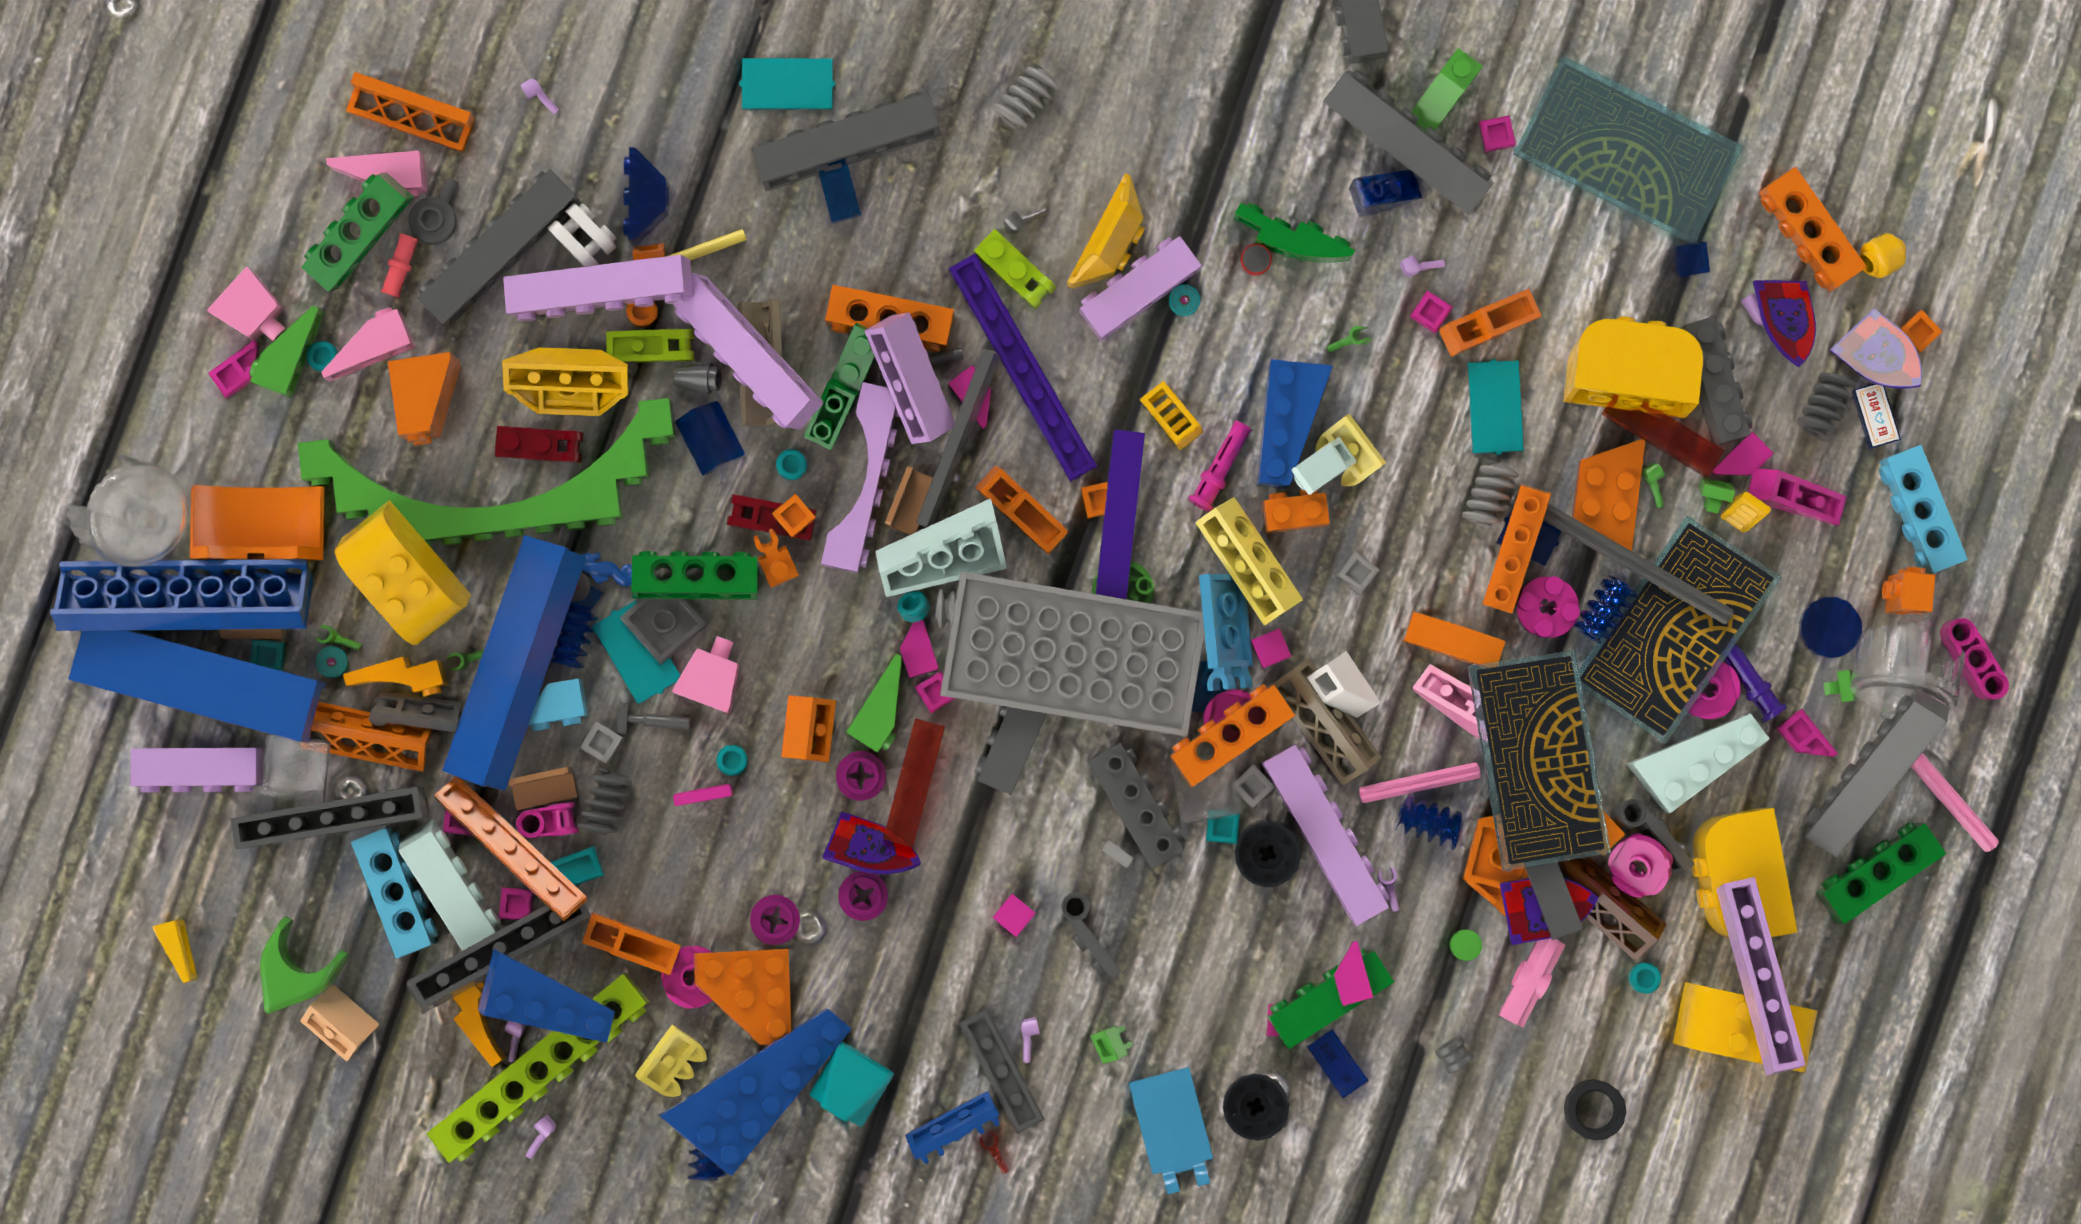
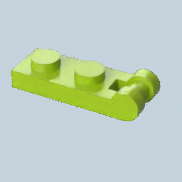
[973,228,1057,310]
[606,329,695,363]

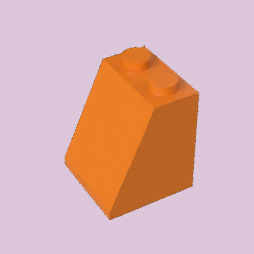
[388,352,461,446]

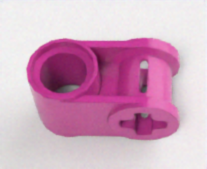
[516,802,579,838]

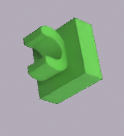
[1698,477,1735,514]
[1823,670,1857,702]
[1090,1026,1133,1064]

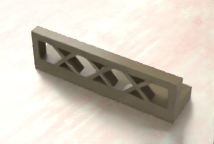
[737,299,782,427]
[1272,658,1382,786]

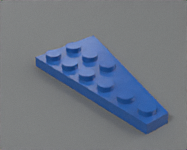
[658,1008,851,1176]

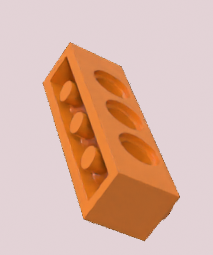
[1759,166,1867,293]
[825,284,954,353]
[1482,484,1552,614]
[1169,684,1295,787]

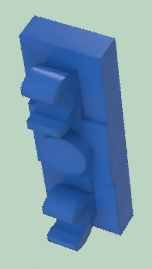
[905,1091,999,1164]

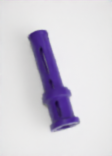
[1721,638,1787,723]

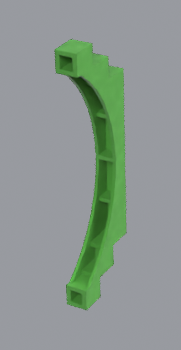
[298,398,676,547]

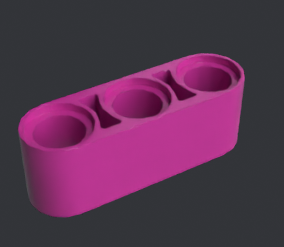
[1940,618,2009,700]

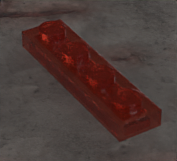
[1601,394,1725,478]
[883,718,945,847]

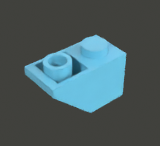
[528,678,588,732]

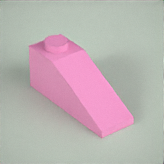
[326,151,427,199]
[321,307,416,382]
[1413,664,1489,744]

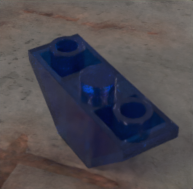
[623,147,669,245]
[1349,170,1422,217]

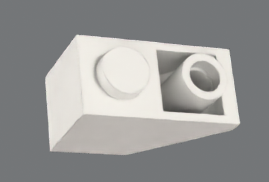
[1307,651,1381,718]

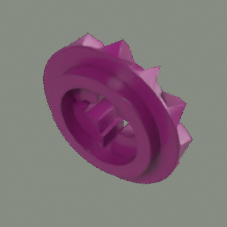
[836,751,886,801]
[838,871,888,921]
[750,895,800,945]

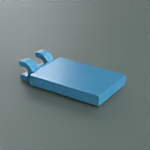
[1199,574,1253,691]
[1128,1066,1213,1194]

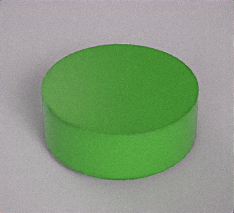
[1450,929,1482,961]

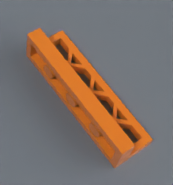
[346,72,476,153]
[302,702,433,772]

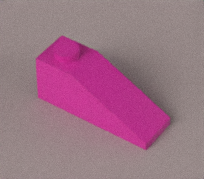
[1748,469,1847,526]

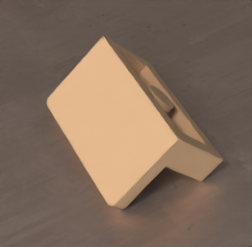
[300,985,379,1061]

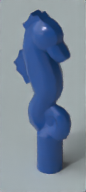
[582,552,632,587]

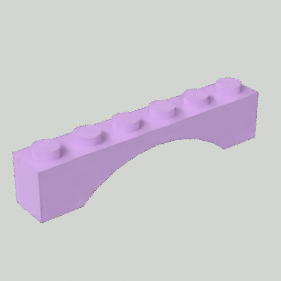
[821,382,900,574]

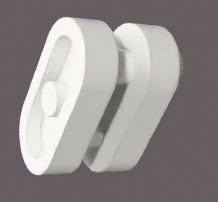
[547,203,617,267]

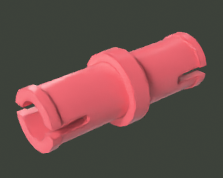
[380,233,419,298]

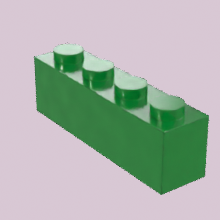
[1266,948,1395,1049]

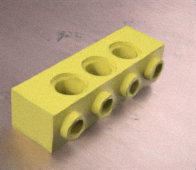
[1195,497,1303,626]

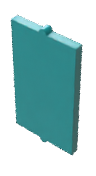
[739,58,836,110]
[1467,359,1524,456]
[592,600,681,705]

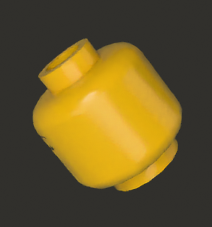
[1859,233,1906,278]

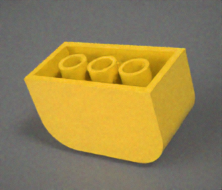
[1563,316,1703,418]
[335,500,471,645]
[1691,808,1798,938]
[1673,982,1818,1073]

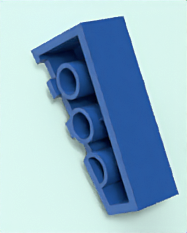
[1256,359,1333,489]
[478,949,615,1043]

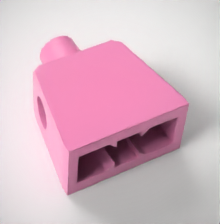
[207,267,287,342]
[672,636,740,714]

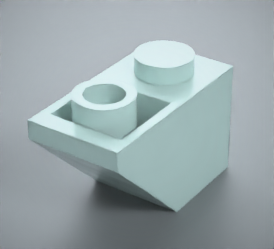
[1291,437,1357,495]

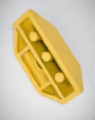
[1067,173,1145,289]
[502,347,629,416]

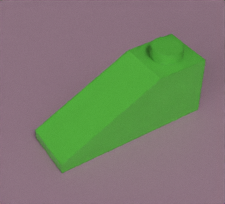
[1412,48,1483,130]
[250,306,325,398]
[846,653,903,753]

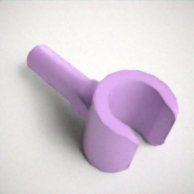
[521,79,559,115]
[1399,255,1445,277]
[1377,867,1400,912]
[1021,1017,1040,1063]
[504,1021,526,1062]
[525,1115,556,1159]

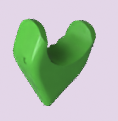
[260,916,349,1014]

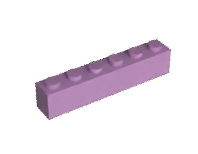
[503,255,693,322]
[673,273,824,430]
[1261,744,1390,926]
[1716,877,1806,1076]

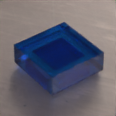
[1674,241,1710,277]

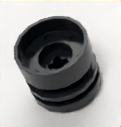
[1235,819,1301,887]
[1222,1073,1289,1141]

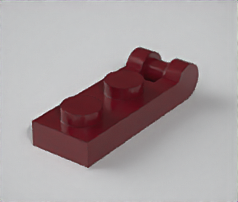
[494,426,584,464]
[726,494,817,541]

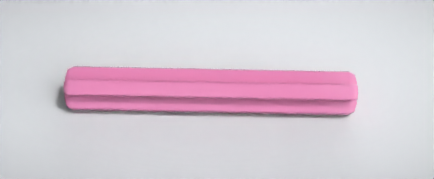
[1911,753,1999,852]
[1359,762,1481,803]

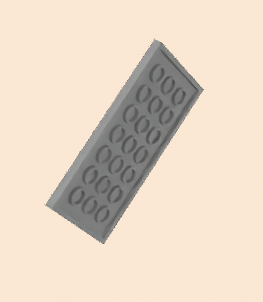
[940,572,1204,737]

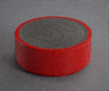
[1240,244,1272,276]

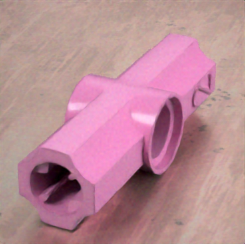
[1498,938,1566,1028]

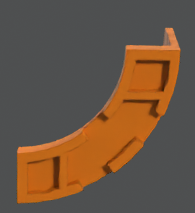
[190,485,324,561]

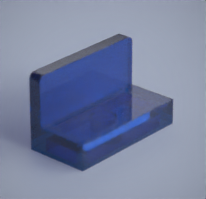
[675,401,745,476]

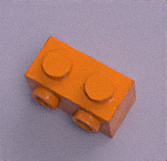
[1261,490,1330,534]
[1882,567,1936,616]
[781,695,836,763]

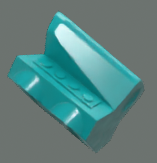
[809,1041,895,1127]

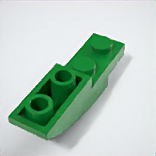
[1233,202,1355,263]
[804,323,875,450]

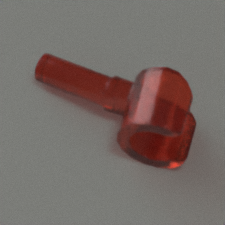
[979,1132,1009,1174]

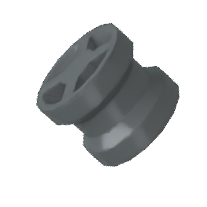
[1435,1035,1475,1074]

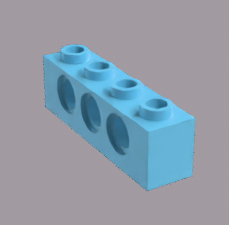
[1879,445,1968,574]
[351,828,438,959]

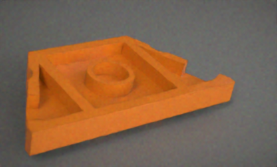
[1572,439,1646,551]
[1462,814,1528,917]

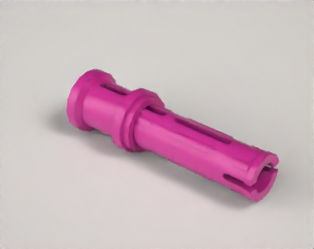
[1187,420,1252,512]

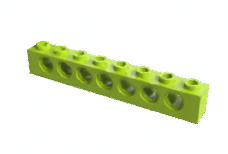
[426,972,650,1163]

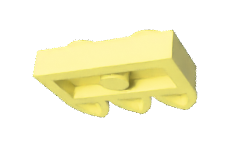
[1315,414,1386,486]
[635,1024,707,1097]

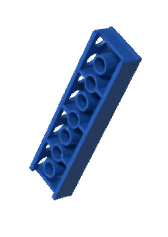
[442,535,586,791]
[50,559,314,631]
[68,630,326,743]

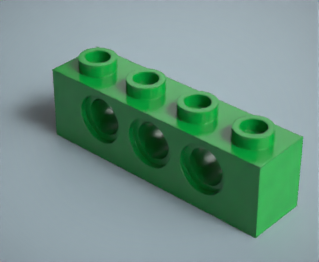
[301,172,414,292]
[631,551,757,600]
[1816,821,1946,924]

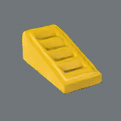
[1139,380,1204,450]
[1720,492,1771,533]
[152,919,198,983]

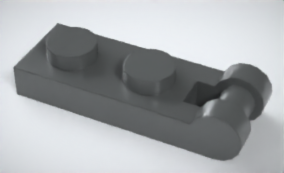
[369,691,462,732]

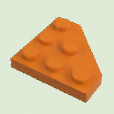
[694,949,791,1045]

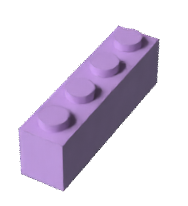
[1079,236,1202,342]
[864,312,955,444]
[130,748,263,793]

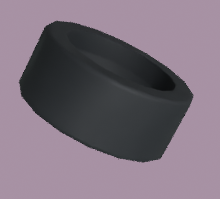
[1564,1079,1627,1141]

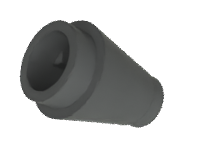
[674,363,722,394]

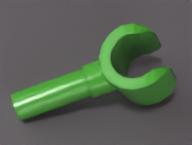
[1327,326,1372,353]
[1642,463,1665,508]
[316,625,362,651]
[447,649,484,671]

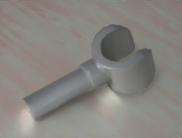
[1003,208,1048,234]

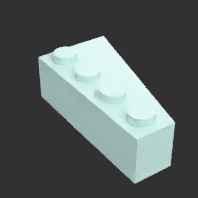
[875,498,1007,597]
[1626,714,1769,813]
[398,818,500,951]

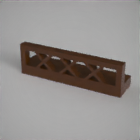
[1557,852,1667,961]

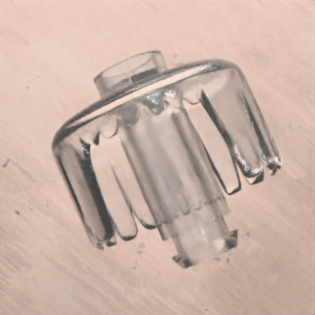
[66,454,188,567]
[1850,614,1966,720]

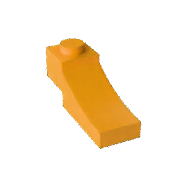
[343,657,448,697]
[453,981,506,1067]

